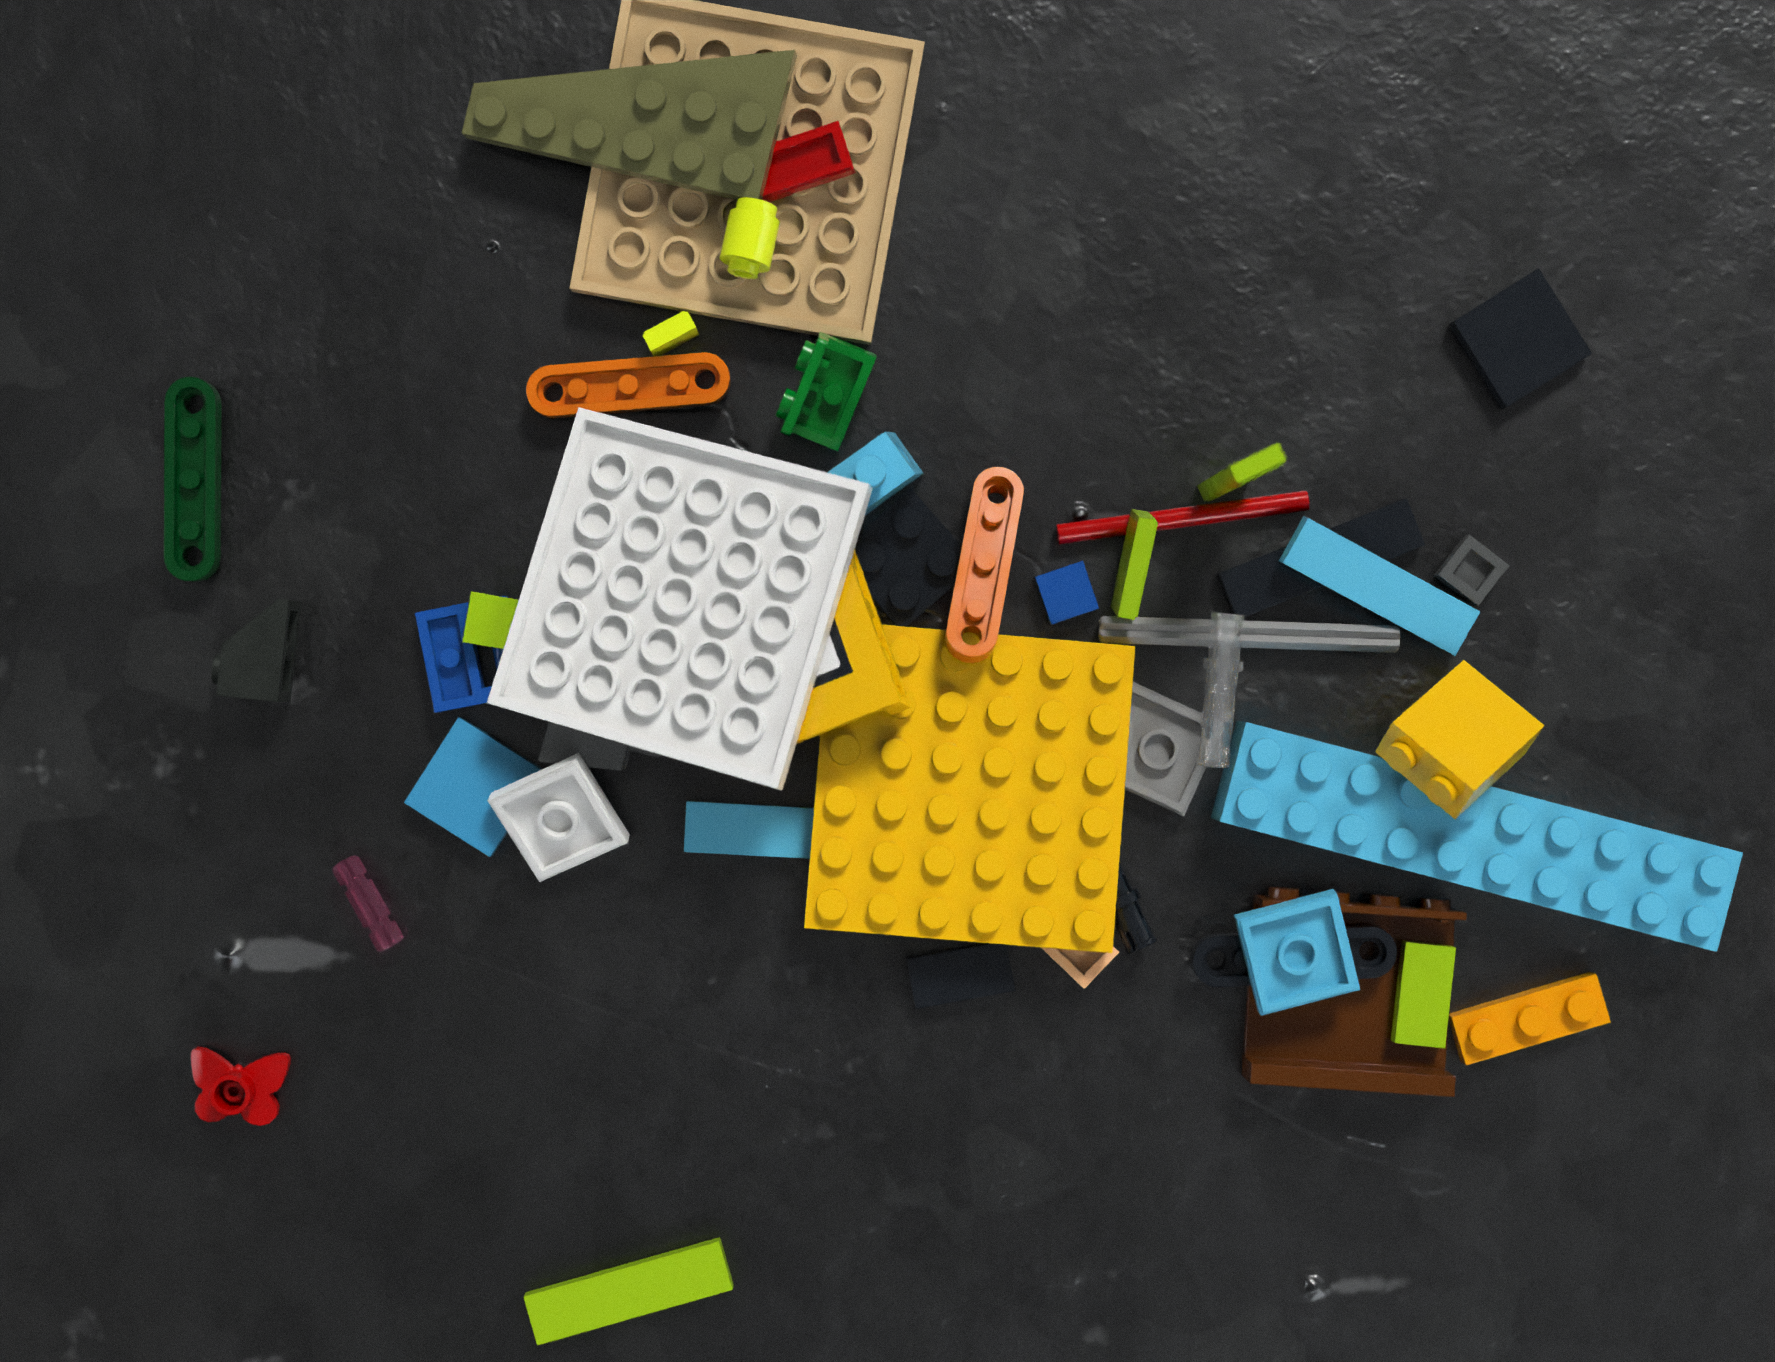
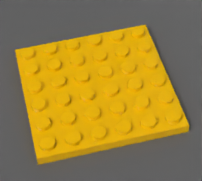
[804,625,1135,953]

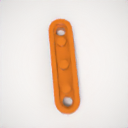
[526,352,731,418]
[945,467,1024,663]

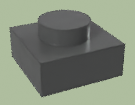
[1434,534,1510,606]

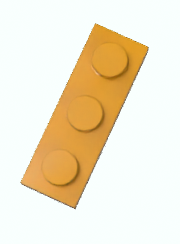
[1448,971,1611,1066]

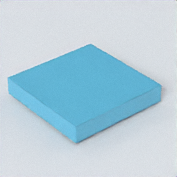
[1234,889,1360,1016]

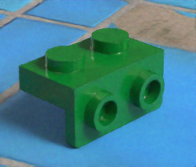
[776,331,877,451]

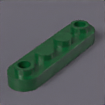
[164,377,222,582]

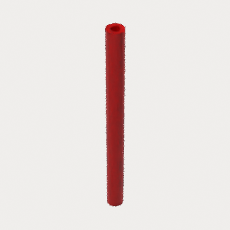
[1056,490,1309,544]

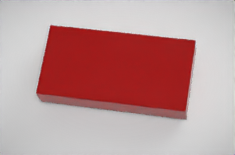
[762,120,855,202]

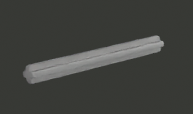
[1098,616,1400,653]

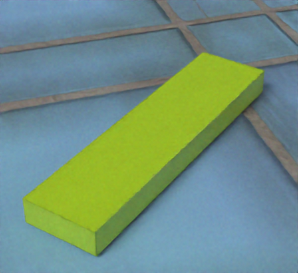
[1197,442,1287,502]
[523,1237,734,1346]

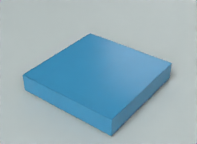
[404,717,543,857]

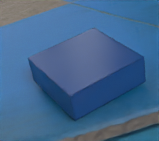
[1034,561,1099,625]

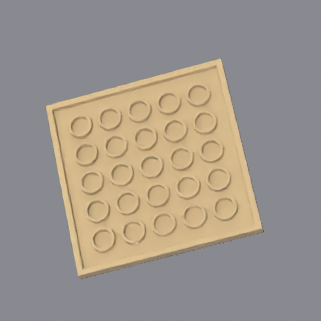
[570,0,925,345]

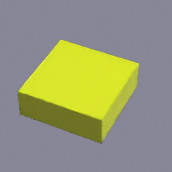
[642,311,700,356]

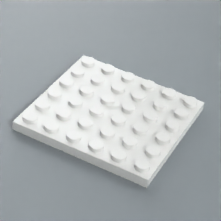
[487,407,873,790]

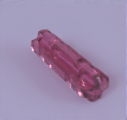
[332,855,403,951]

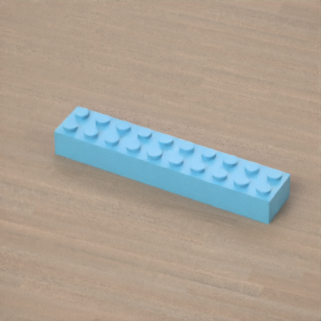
[1211,721,1743,952]

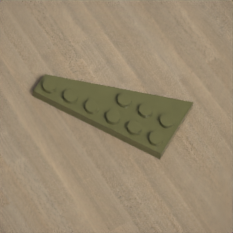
[462,50,797,200]

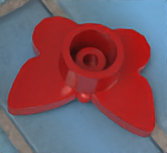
[191,1046,291,1126]

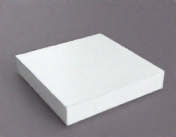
[488,753,630,882]

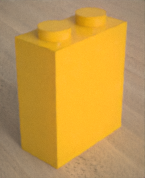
[1375,660,1545,819]

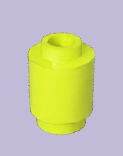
[719,197,780,279]

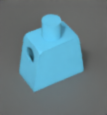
[827,432,924,516]

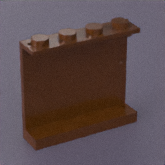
[1241,887,1467,1097]

